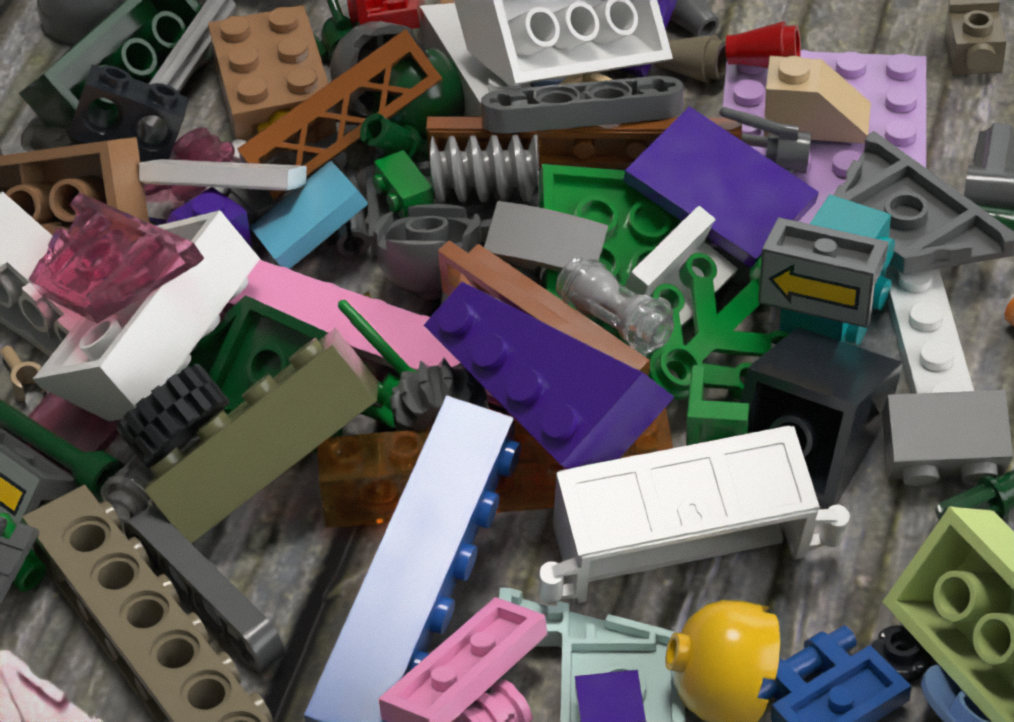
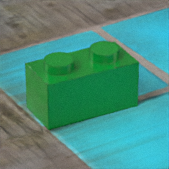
[372,150,434,218]

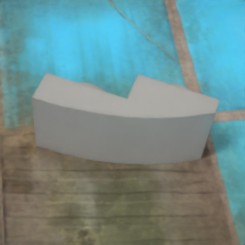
[484,201,608,279]

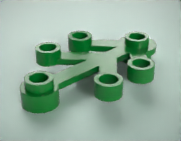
[646,253,788,401]

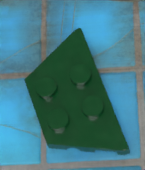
[186,295,343,463]

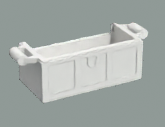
[538,426,850,604]

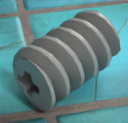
[430,135,539,203]

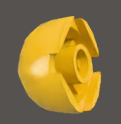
[665,600,780,722]

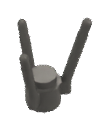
[719,107,811,174]

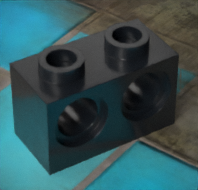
[67,64,189,162]

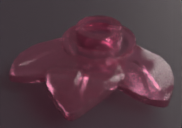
[144,127,235,201]

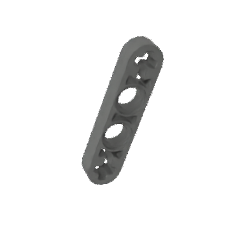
[481,76,683,134]
[123,507,285,673]

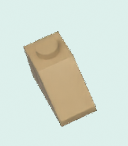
[764,56,871,144]

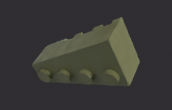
[144,327,378,544]

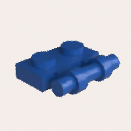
[757,625,911,722]

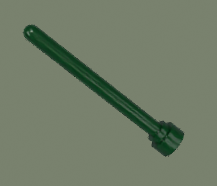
[0,399,126,502]

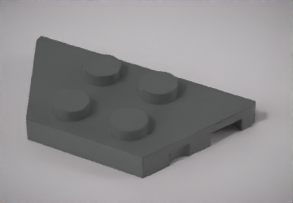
[833,131,1014,274]

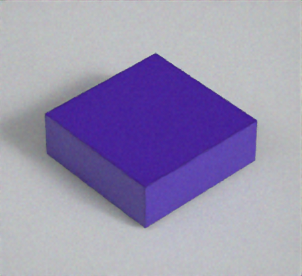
[575,670,646,722]

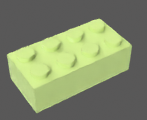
[882,507,1014,722]

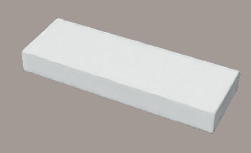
[139,159,307,191]

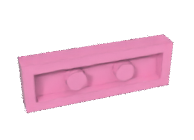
[378,597,547,722]

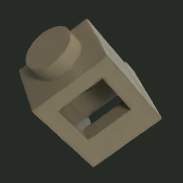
[945,0,1006,75]

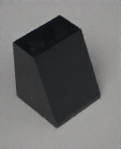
[740,327,903,509]

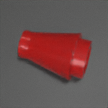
[726,21,801,69]

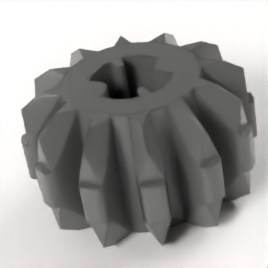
[390,357,489,450]

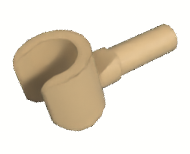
[1,346,47,402]

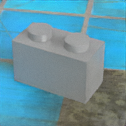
[882,390,1013,486]

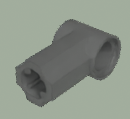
[964,123,1014,210]

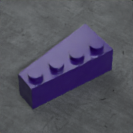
[424,282,674,469]

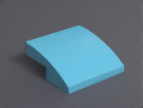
[250,161,369,269]

